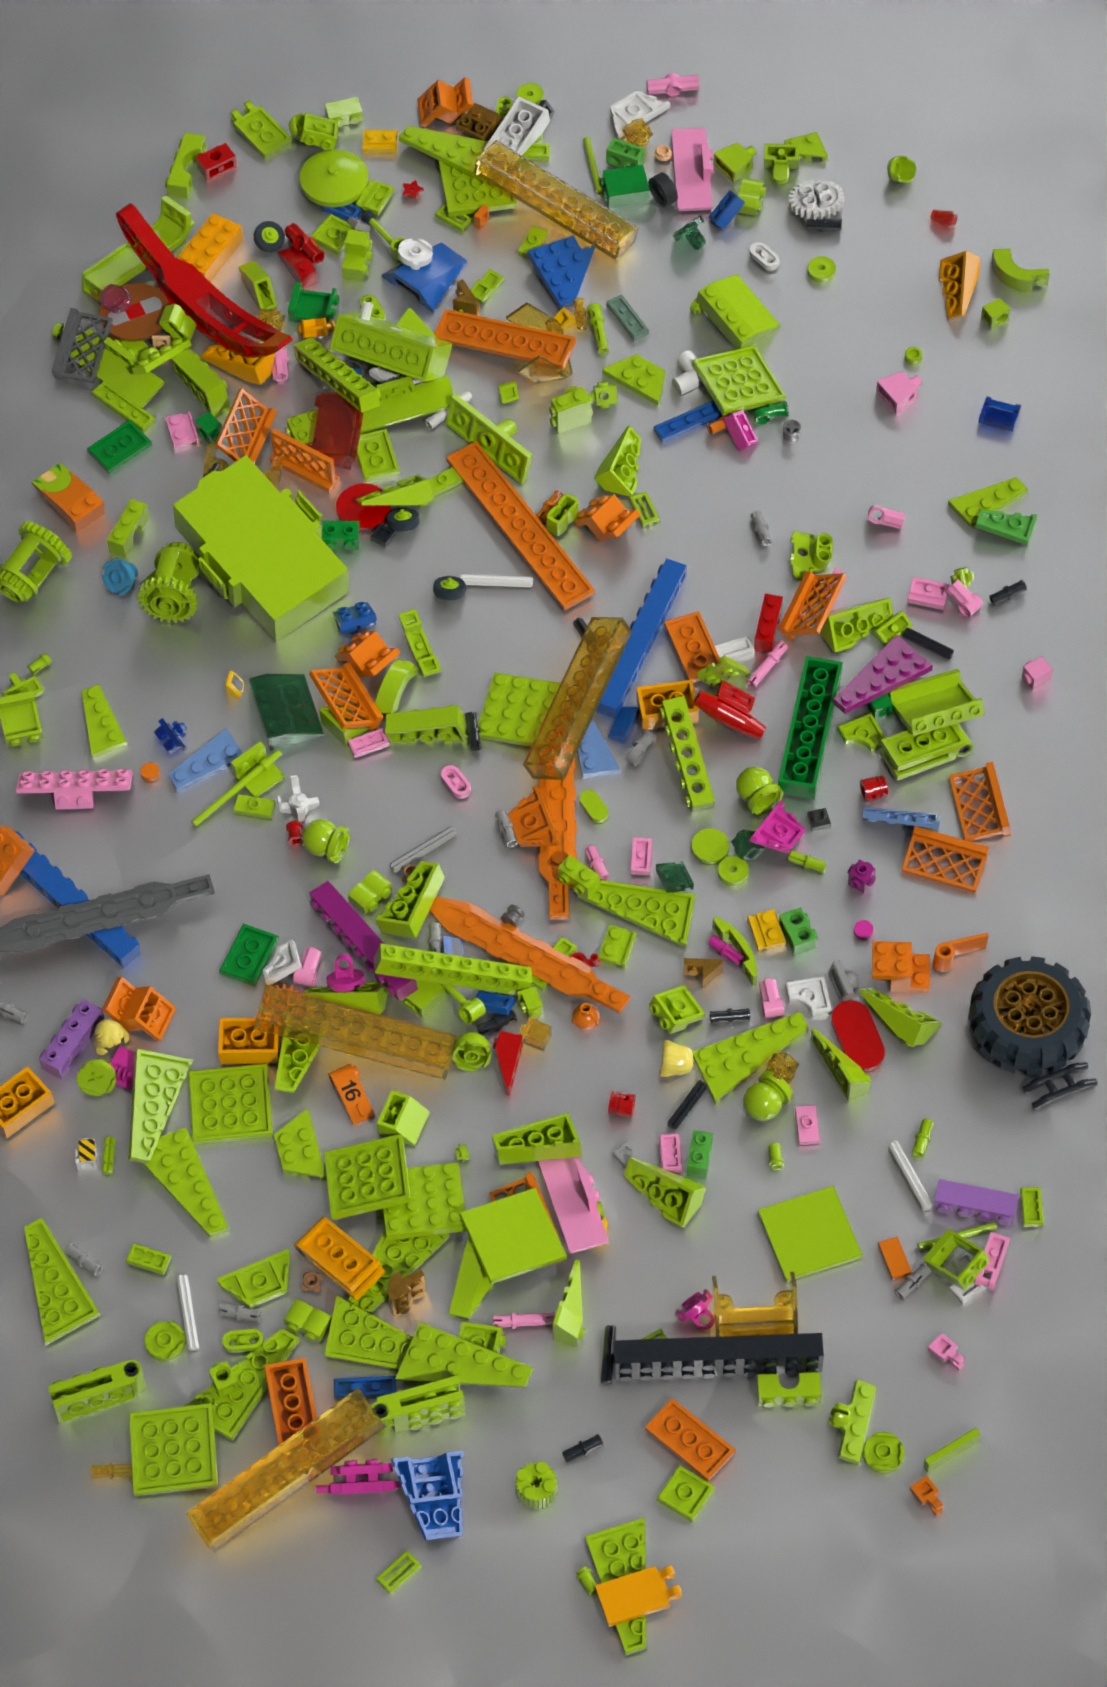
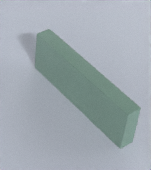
[607,294,649,341]

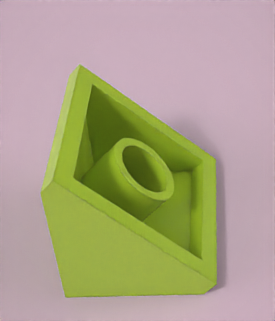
[319,705,368,747]

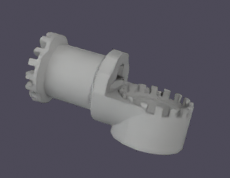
[626,729,657,766]

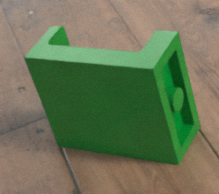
[288,282,340,323]

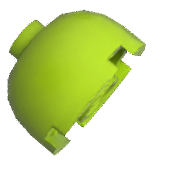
[452,1032,492,1072]

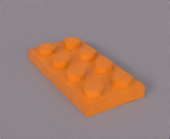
[664,611,721,683]
[645,1398,736,1482]

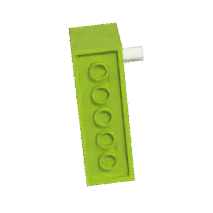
[329,301,453,382]

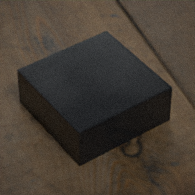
[370,523,396,548]

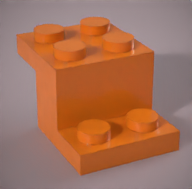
[417,77,473,127]
[574,494,641,542]
[334,631,400,678]
[872,941,930,992]
[101,977,176,1041]

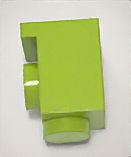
[517,986,543,1020]

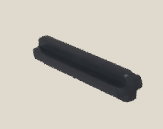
[903,627,954,659]
[668,1080,707,1130]
[601,1325,616,1384]

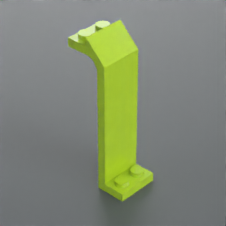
[82,195,195,304]

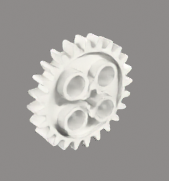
[788,179,845,220]

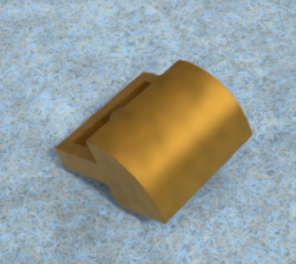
[455,102,504,142]
[388,1269,426,1317]

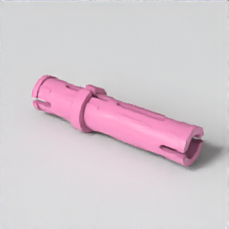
[746,641,788,689]
[493,1312,555,1329]

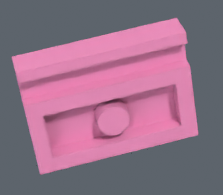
[165,411,200,449]
[907,577,949,610]

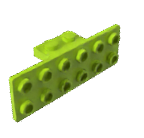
[71,329,164,408]
[346,376,454,435]

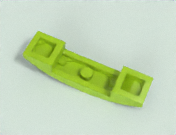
[398,609,442,677]
[712,917,757,986]

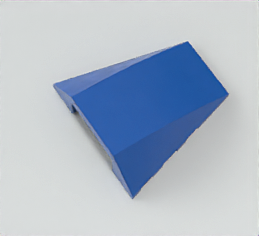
[382,242,467,313]
[390,1451,463,1541]

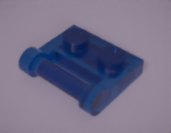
[978,396,1022,432]

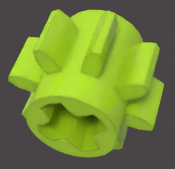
[950,567,974,587]

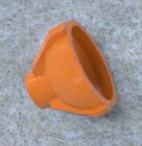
[571,1001,600,1029]

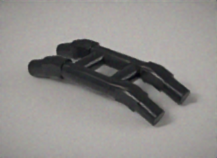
[1022,1062,1098,1110]

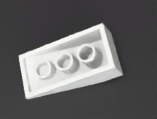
[484,97,550,165]

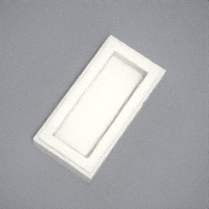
[715,635,755,660]

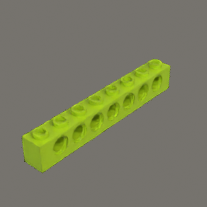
[293,337,381,413]
[374,944,532,996]

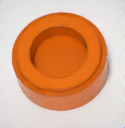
[140,762,160,782]

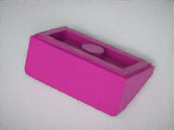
[724,410,758,451]

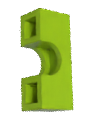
[107,499,150,558]
[757,1372,822,1408]

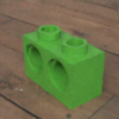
[606,138,645,168]
[779,907,818,955]
[686,1130,713,1179]

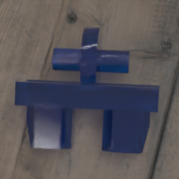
[154,718,187,754]

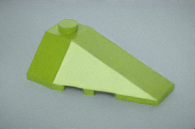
[274,1017,325,1093]
[624,1157,707,1227]

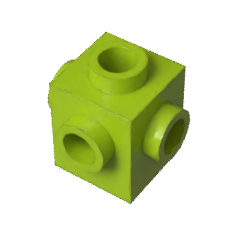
[591,381,618,408]

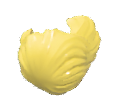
[93,1019,130,1055]
[659,1040,694,1077]

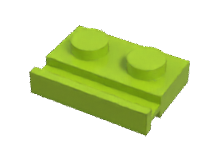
[356,179,395,216]
[598,925,636,968]

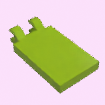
[230,100,292,159]

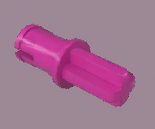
[708,935,744,965]

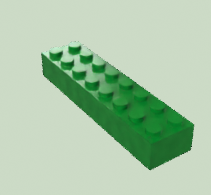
[778,656,843,800]

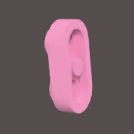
[441,765,471,799]

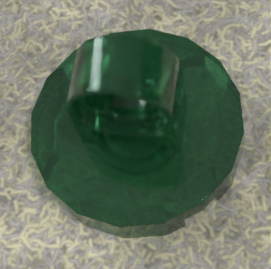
[672,215,706,250]

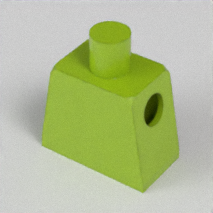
[713,143,756,184]

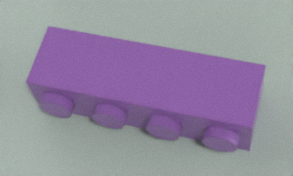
[933,1179,1019,1225]

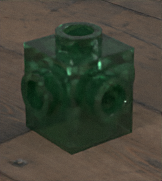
[731,829,765,861]

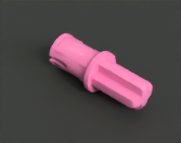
[585,845,609,881]

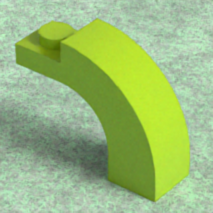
[991,248,1049,292]
[375,659,419,714]

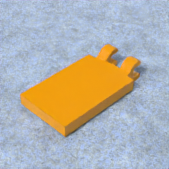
[595,1565,682,1627]

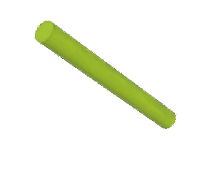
[583,137,603,194]
[917,1222,997,1251]

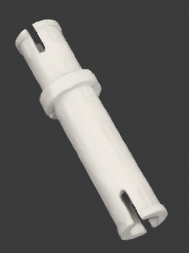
[425,390,473,430]

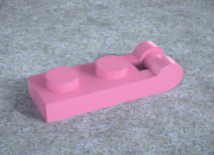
[974,1232,1010,1291]

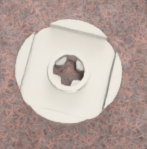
[397,238,433,270]

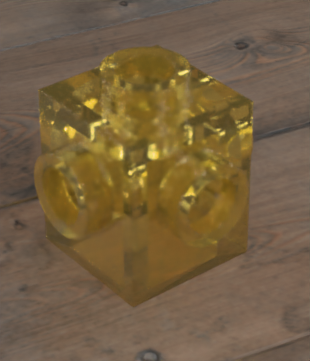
[622,118,653,147]
[258,308,286,331]
[765,1052,799,1084]

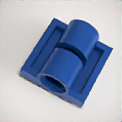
[332,602,377,635]

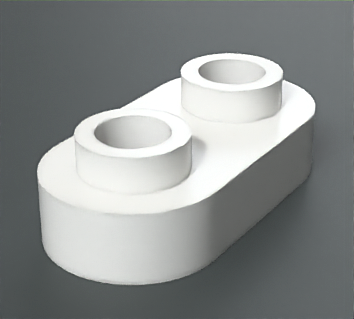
[750,242,779,270]

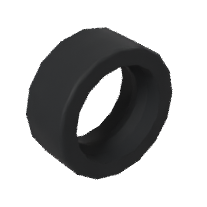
[648,172,678,208]

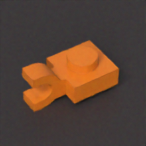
[910,1475,943,1516]

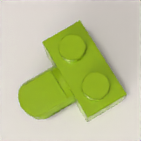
[764,143,800,185]

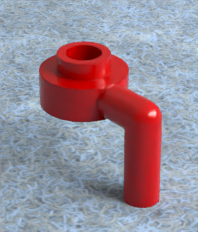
[570,952,601,967]

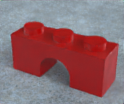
[754,593,783,653]

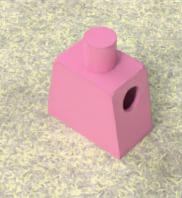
[876,372,922,414]

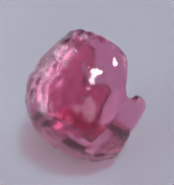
[100,284,131,314]

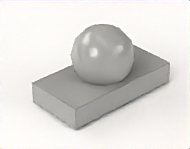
[828,960,859,1002]

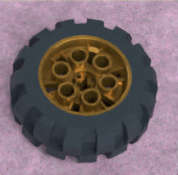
[968,956,1091,1076]

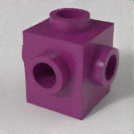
[847,859,876,894]

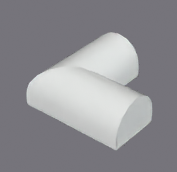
[672,351,703,395]

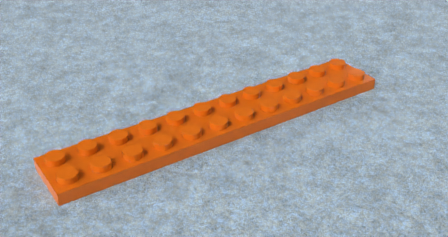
[446,441,595,611]

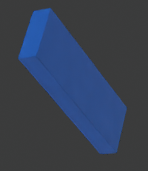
[334,1375,397,1401]

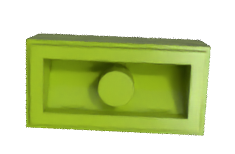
[871,610,913,646]

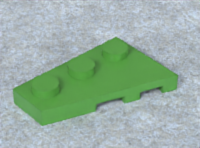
[975,510,1037,546]

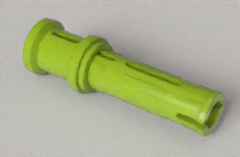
[586,303,609,354]

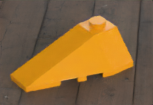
[939,251,981,320]
[200,345,275,385]

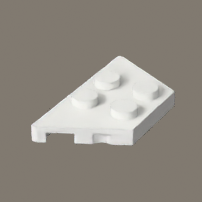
[610,90,670,139]

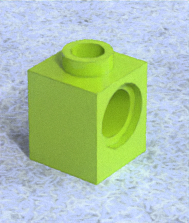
[981,298,1010,329]
[208,1361,239,1398]

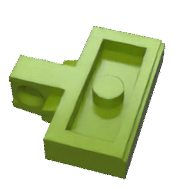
[2,672,44,698]

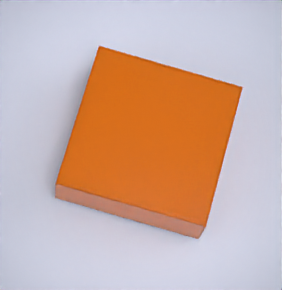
[474,204,489,229]

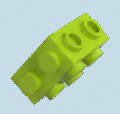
[549,388,593,434]
[285,408,333,456]

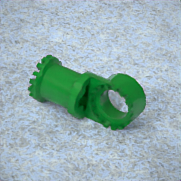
[753,401,789,425]

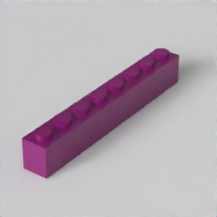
[309,881,418,1002]

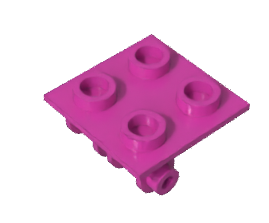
[108,1046,134,1091]

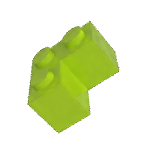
[342,229,373,282]

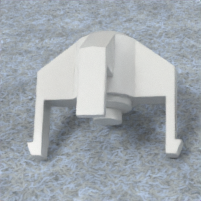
[277,775,319,823]

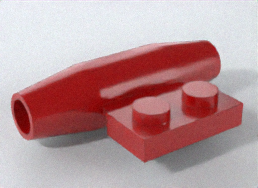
[693,680,766,740]

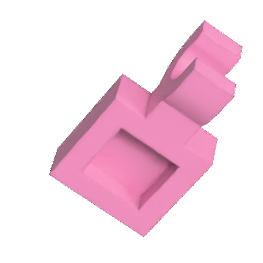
[928,1333,965,1370]

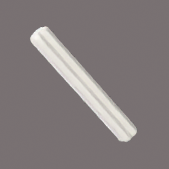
[460,574,533,587]
[888,1141,933,1212]
[177,1274,199,1351]

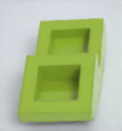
[470,268,505,303]

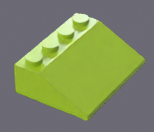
[696,274,781,349]

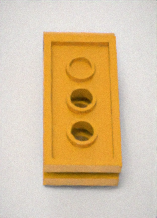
[293,1217,385,1301]

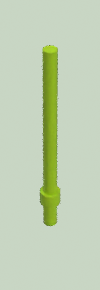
[191,749,282,827]

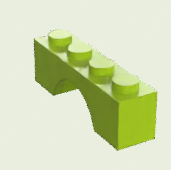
[165,132,207,199]

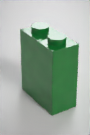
[600,165,650,208]

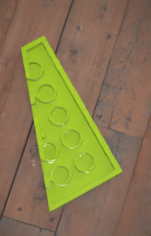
[398,126,504,183]
[578,880,695,948]
[692,1011,809,1104]
[128,1049,193,1164]
[142,1127,229,1238]
[24,1217,100,1346]
[347,1229,450,1314]
[324,1295,413,1370]
[395,1322,534,1388]
[182,1328,300,1441]
[585,1517,646,1656]

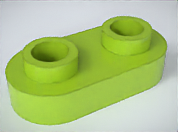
[360,295,385,321]
[222,1329,264,1353]

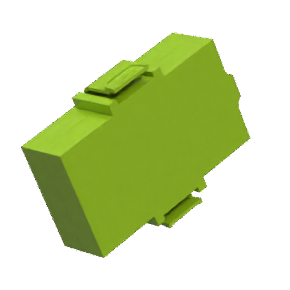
[173,455,349,643]

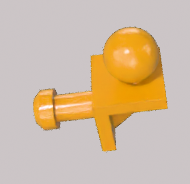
[297,318,336,338]

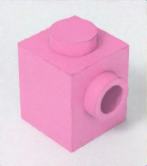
[1022,656,1053,690]

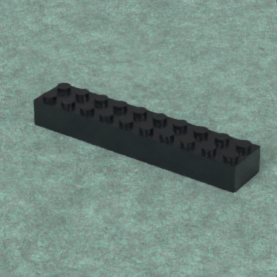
[614,1333,824,1382]

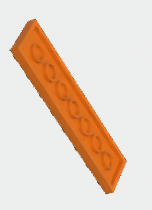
[434,309,576,370]

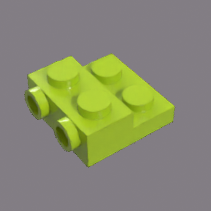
[300,113,338,150]
[649,985,706,1034]
[459,1322,507,1355]

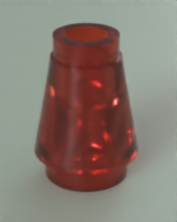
[930,209,958,228]

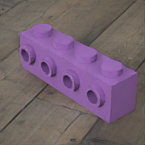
[39,999,104,1079]

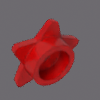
[402,180,424,199]

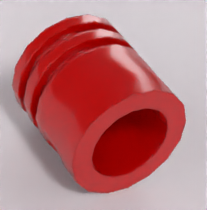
[860,775,889,802]
[608,1091,636,1118]

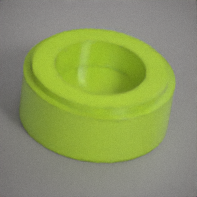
[905,347,923,365]

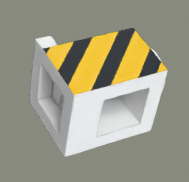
[75,1138,98,1171]

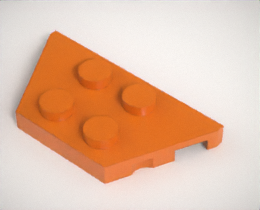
[508,785,561,847]

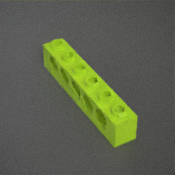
[659,696,715,812]

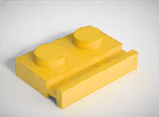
[362,130,398,154]
[747,909,786,952]

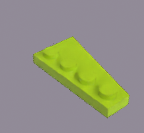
[948,477,1028,528]
[82,684,127,759]

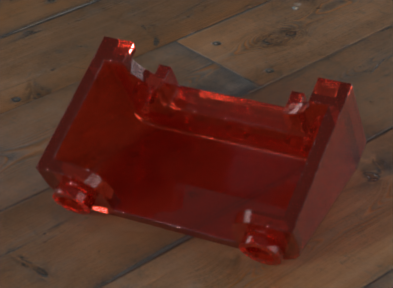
[307,393,364,470]

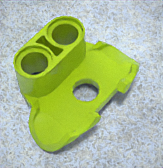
[790,531,833,580]

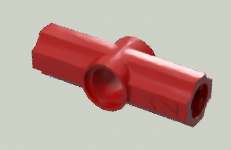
[284,223,325,264]

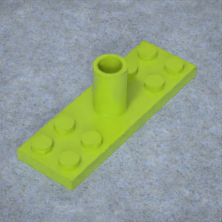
[445,394,533,484]

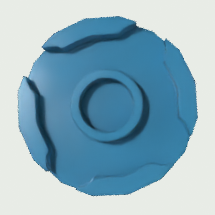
[102,558,138,596]

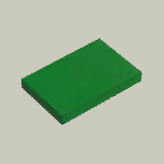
[87,420,152,474]
[219,923,279,987]

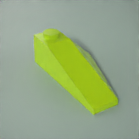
[594,425,641,497]
[356,474,434,507]
[820,597,894,653]
[302,982,388,1018]
[859,988,942,1047]
[810,1028,871,1102]
[449,1237,494,1320]
[553,1259,586,1346]

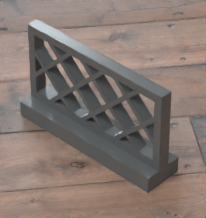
[52,308,113,383]

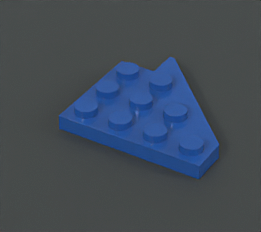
[527,236,595,309]

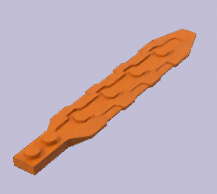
[537,723,577,920]
[429,897,631,1014]

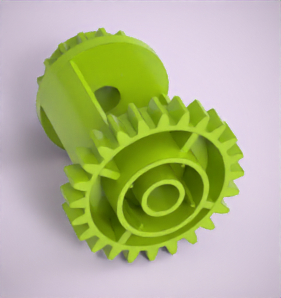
[0,521,73,603]
[137,542,200,624]

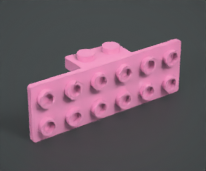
[672,128,714,211]
[16,769,133,810]
[538,1157,609,1254]

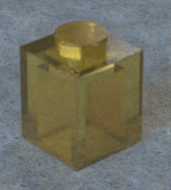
[520,1018,552,1052]

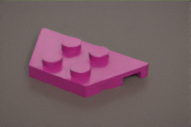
[749,801,805,854]

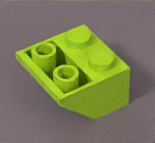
[376,1090,430,1147]

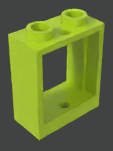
[923,1229,990,1291]

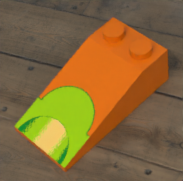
[31,463,105,533]

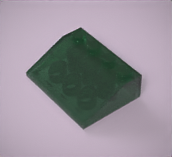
[249,674,324,751]

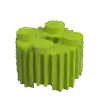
[515,1461,558,1510]

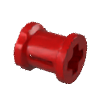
[286,821,303,846]

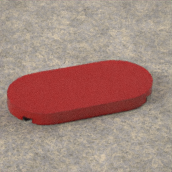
[831,1000,885,1072]

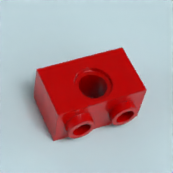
[196,143,237,181]

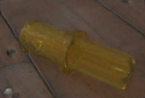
[573,297,588,331]
[91,1462,133,1479]

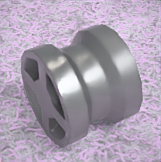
[783,419,801,442]
[501,904,525,927]

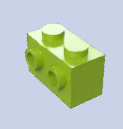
[558,855,600,900]

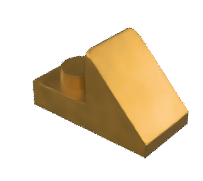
[453,279,480,316]
[683,958,723,988]

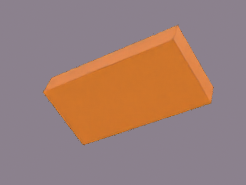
[878,1236,912,1281]

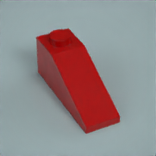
[277,246,317,290]
[493,1031,523,1096]

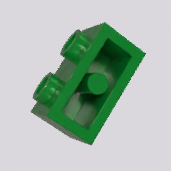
[322,521,360,551]

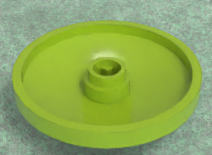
[300,150,369,207]

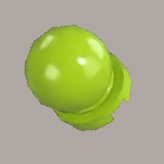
[736,767,784,816]
[302,819,350,863]
[743,1070,794,1122]

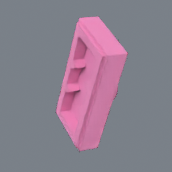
[348,728,390,758]
[795,1105,820,1145]
[659,1133,682,1173]

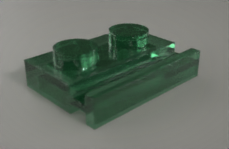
[655,861,694,893]

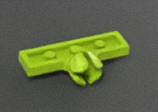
[132,338,192,375]
[829,1379,876,1465]

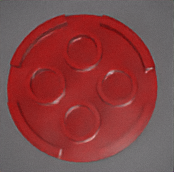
[336,483,391,532]

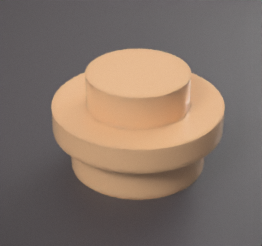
[655,145,672,161]

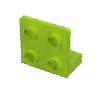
[230,741,285,797]

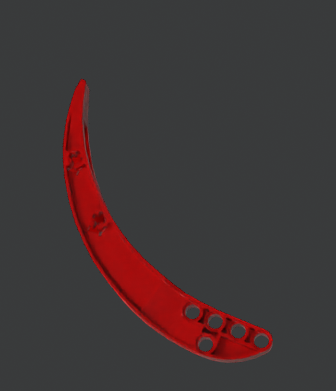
[116,203,293,358]

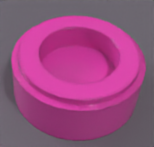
[854,920,873,940]

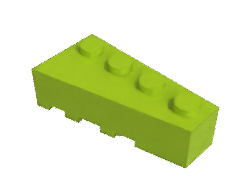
[171,348,231,418]
[385,705,469,744]
[375,861,445,939]
[492,1112,582,1165]

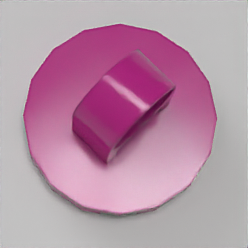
[326,954,366,992]
[675,1289,714,1330]

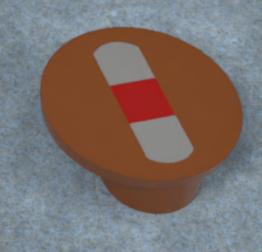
[99,283,169,342]

